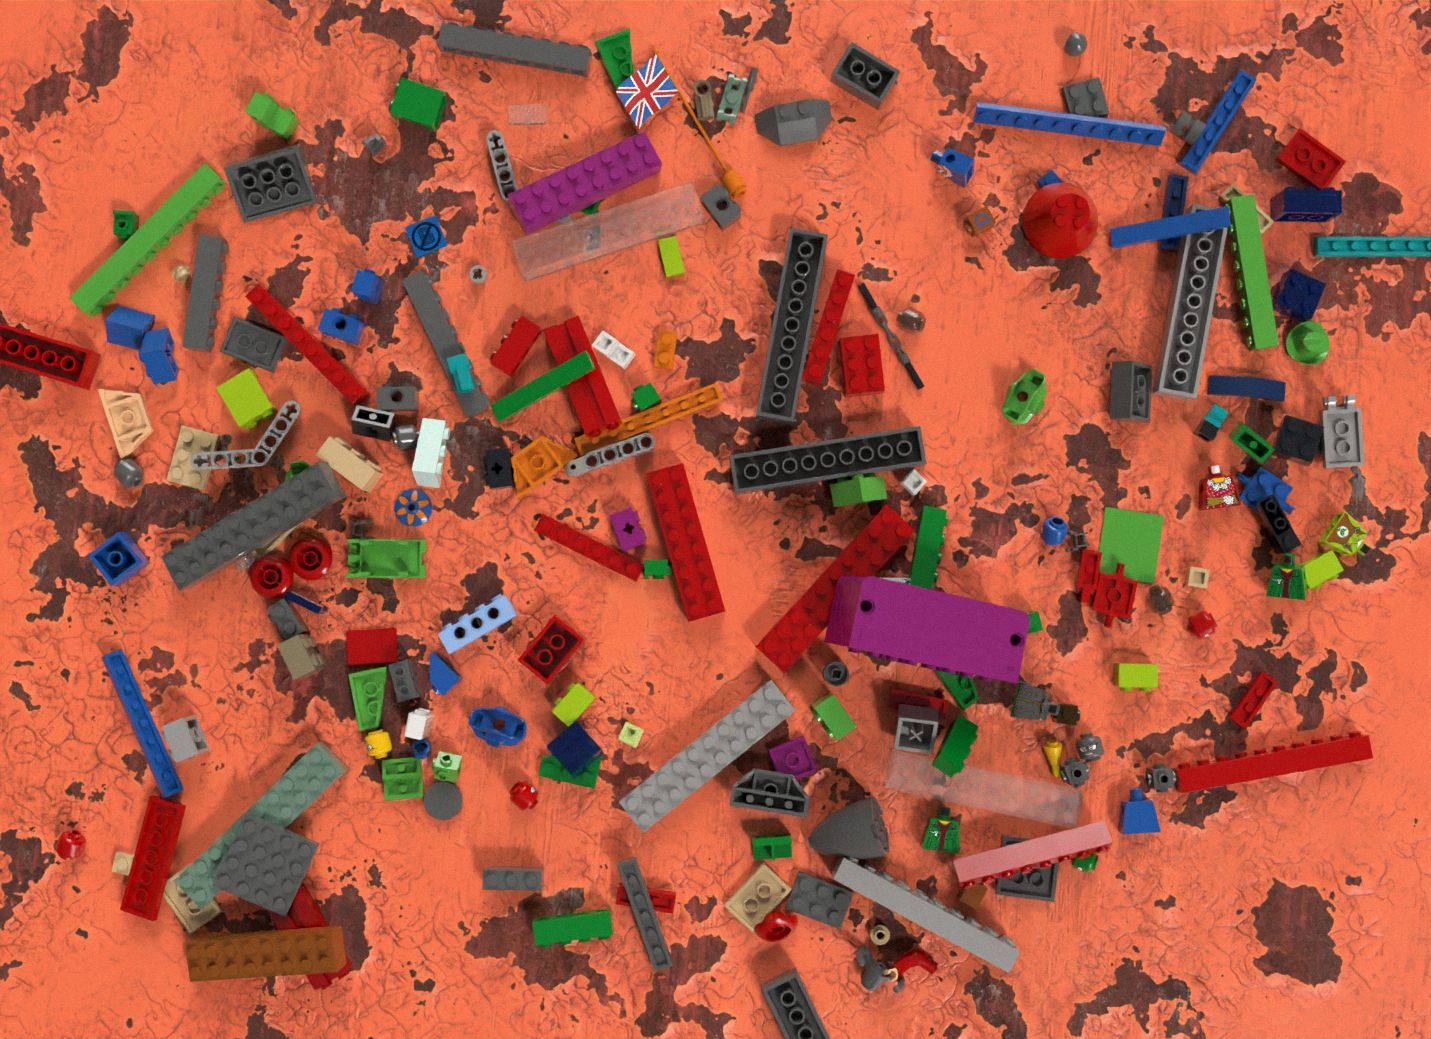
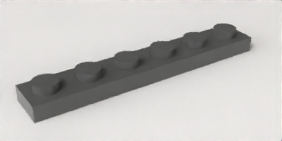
[617,857,673,972]

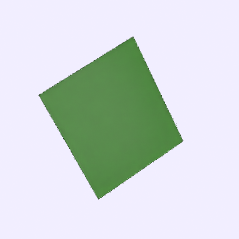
[1099,507,1164,584]

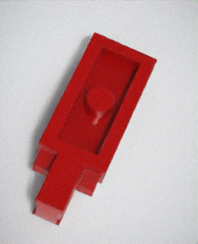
[1076,549,1102,604]

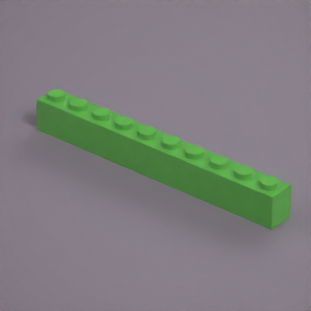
[70,163,227,317]

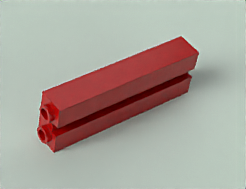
[543,315,622,438]
[266,881,353,990]

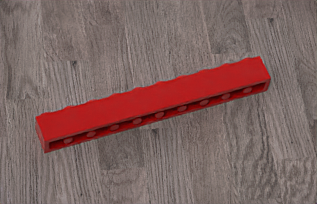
[1172,731,1373,793]

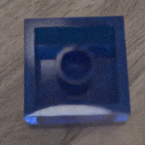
[1272,269,1326,322]
[546,721,603,780]

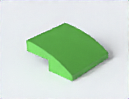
[382,757,424,801]

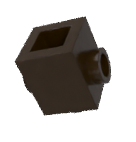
[1051,702,1080,725]

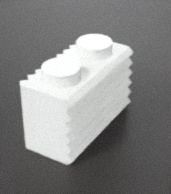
[404,708,434,740]

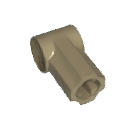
[693,79,714,121]

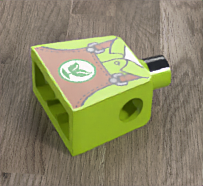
[1318,512,1370,556]

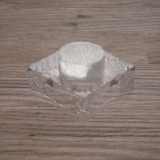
[235,553,255,573]

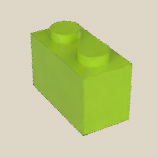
[1300,550,1344,590]
[1114,663,1158,691]
[552,682,596,727]

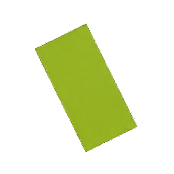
[658,236,685,278]

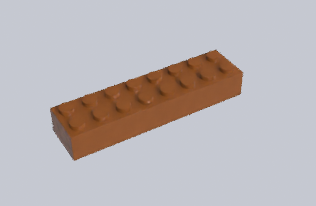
[185,926,346,982]

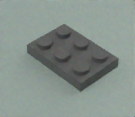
[785,871,854,929]

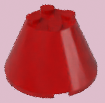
[1022,183,1098,259]

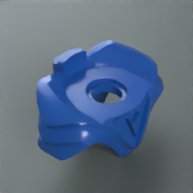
[469,706,527,748]

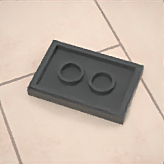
[220,317,288,373]

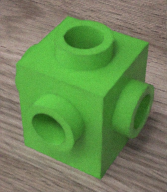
[431,751,462,783]

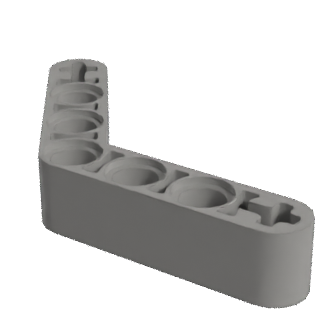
[486,130,573,227]
[190,401,301,470]

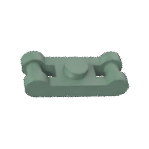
[716,74,748,125]

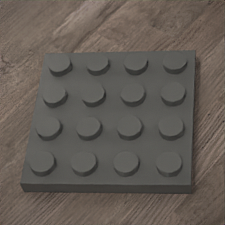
[212,812,320,917]

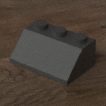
[1109,360,1152,423]

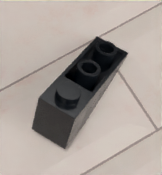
[1256,493,1302,554]

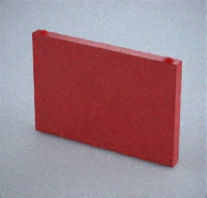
[346,627,398,666]

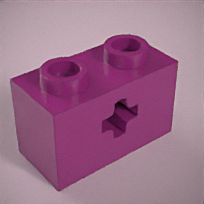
[609,507,647,552]

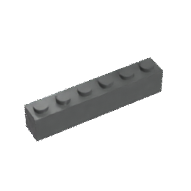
[182,234,229,353]

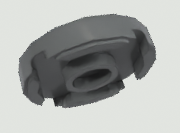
[424,781,463,820]

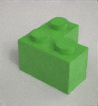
[245,92,299,141]
[830,473,887,507]

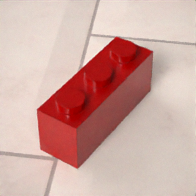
[490,315,543,378]

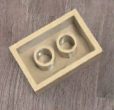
[315,436,384,493]

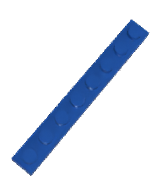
[101,649,184,799]

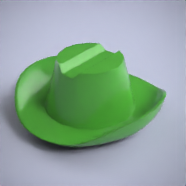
[1286,321,1330,365]

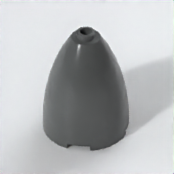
[808,797,890,859]

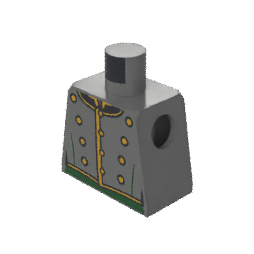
[1010,681,1060,721]

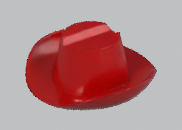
[288,537,333,581]
[249,555,294,599]
[754,911,798,942]

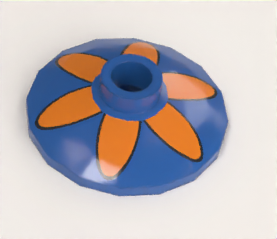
[394,489,432,527]

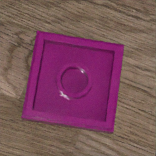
[768,735,818,780]

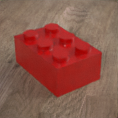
[839,334,885,398]
[518,615,586,685]

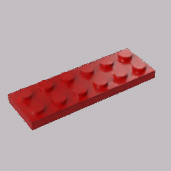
[120,795,186,921]

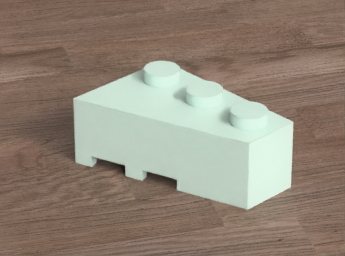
[412,418,450,488]

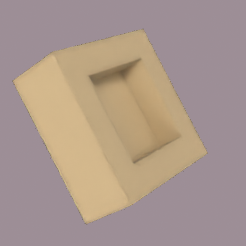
[1186,566,1210,589]
[111,851,134,876]

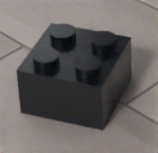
[1270,415,1324,466]

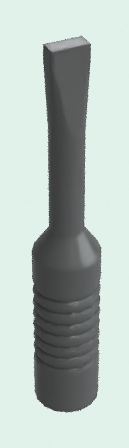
[742,68,758,113]

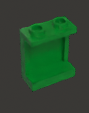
[388,77,448,133]

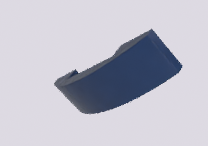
[1207,376,1286,402]

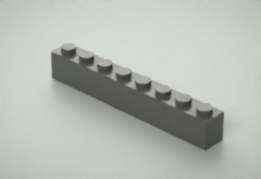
[437,22,592,77]
[402,270,491,419]

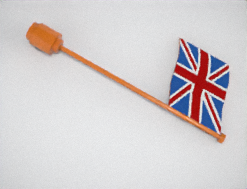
[616,48,747,199]

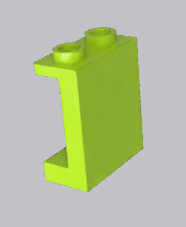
[216,368,277,429]

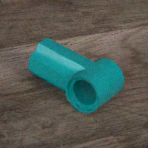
[447,353,475,394]

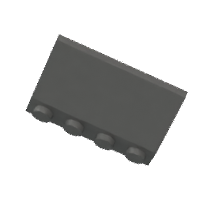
[224,144,317,223]

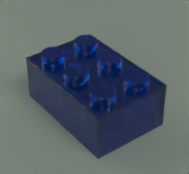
[1270,187,1342,223]

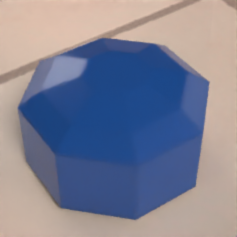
[411,739,431,759]

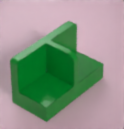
[752,833,792,861]

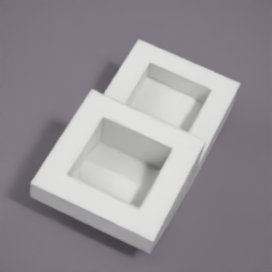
[592,331,636,370]

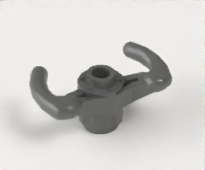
[856,946,905,993]

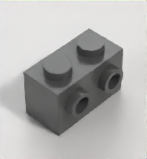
[267,598,310,640]

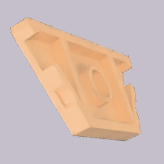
[98,389,154,459]

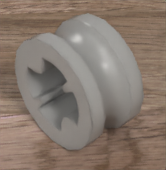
[469,265,487,284]

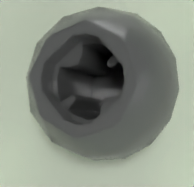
[1064,32,1087,57]

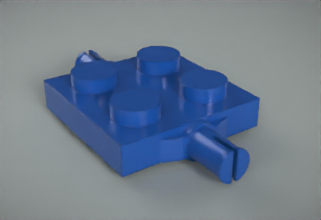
[1235,466,1295,515]

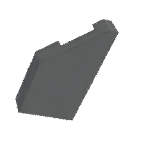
[361,133,386,157]

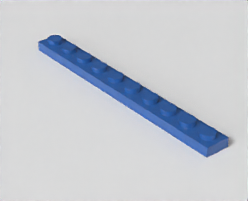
[973,102,1166,146]

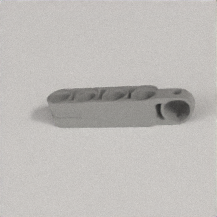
[564,433,655,477]

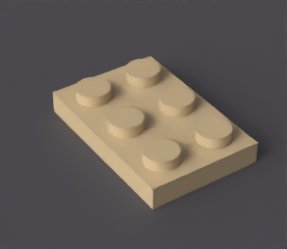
[166,426,221,491]

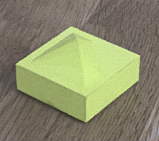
[618,722,644,748]

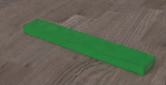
[491,351,595,422]

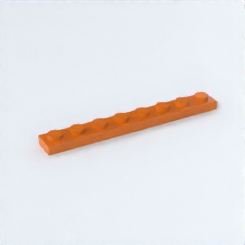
[574,383,723,457]

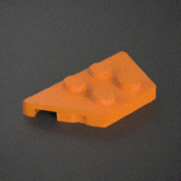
[511,436,579,500]

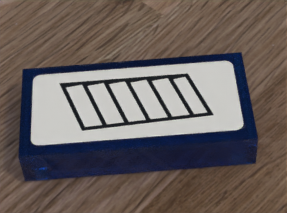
[284,591,326,614]

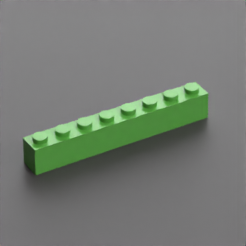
[1224,194,1279,351]

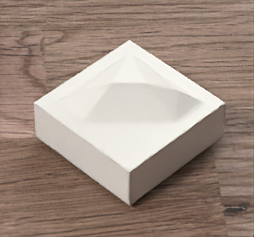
[900,468,927,496]

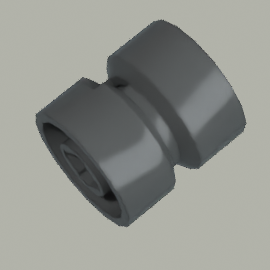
[1169,110,1206,145]
[822,661,849,687]

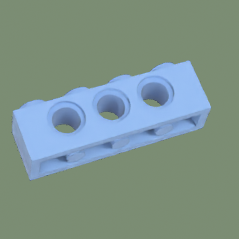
[438,594,518,654]

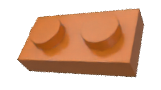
[654,329,678,370]

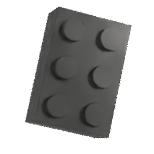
[830,42,900,110]

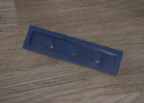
[1157,174,1189,252]

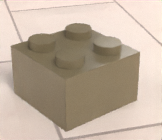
[277,634,325,680]

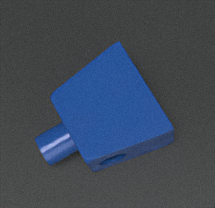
[1118,788,1160,835]

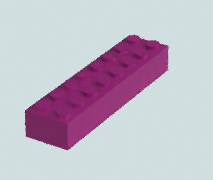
[507,131,662,236]

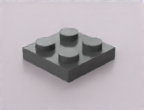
[1061,77,1109,118]

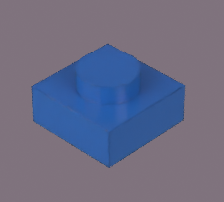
[1037,170,1063,188]

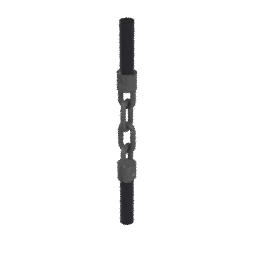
[858,282,924,390]

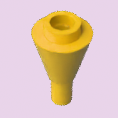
[1043,740,1062,777]

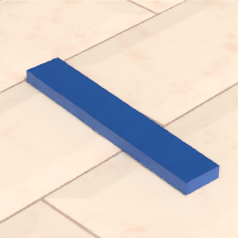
[1179,70,1257,175]
[1110,206,1231,249]

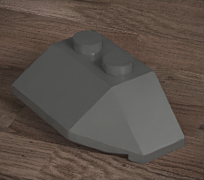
[755,98,832,147]
[729,768,810,818]

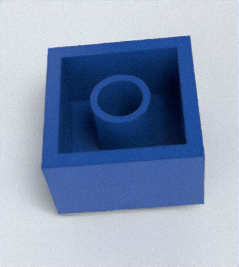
[88,532,150,586]

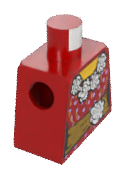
[1199,465,1241,511]

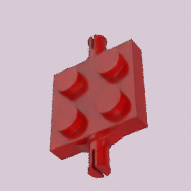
[1091,563,1138,629]

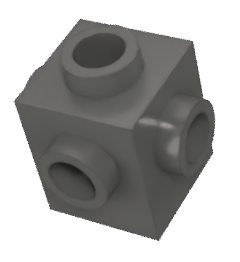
[1059,757,1090,787]
[1145,763,1176,792]

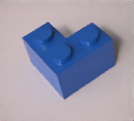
[139,328,179,384]

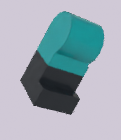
[1193,403,1228,442]

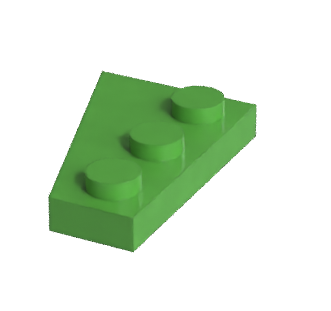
[348,666,388,731]

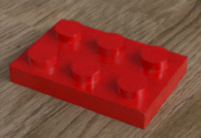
[1275,128,1346,193]

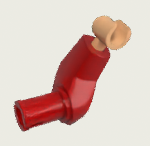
[884,948,938,982]

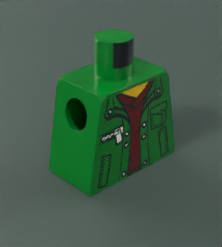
[1266,553,1308,600]
[920,806,960,854]

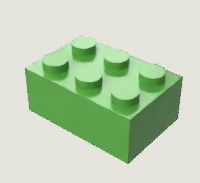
[811,691,857,741]

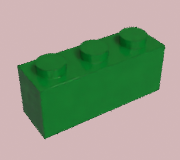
[932,714,978,778]

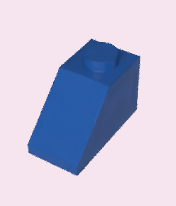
[430,651,463,696]

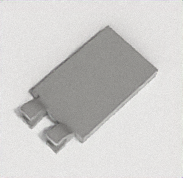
[1320,395,1365,468]

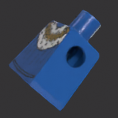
[930,148,975,188]

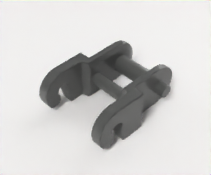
[349,520,374,539]
[1065,531,1090,552]

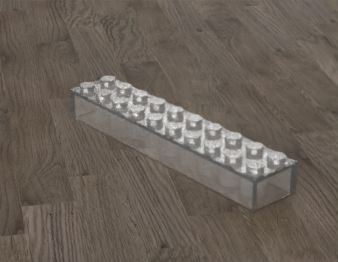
[511,182,705,282]
[882,748,1084,829]

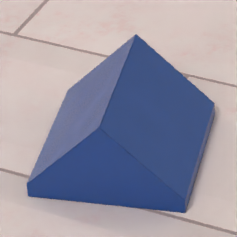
[105,306,156,351]

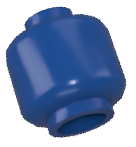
[1040,516,1068,546]

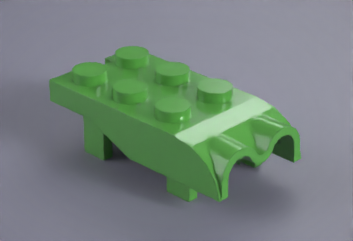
[346,539,427,578]

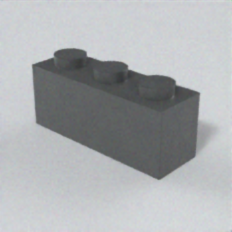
[482,866,544,891]

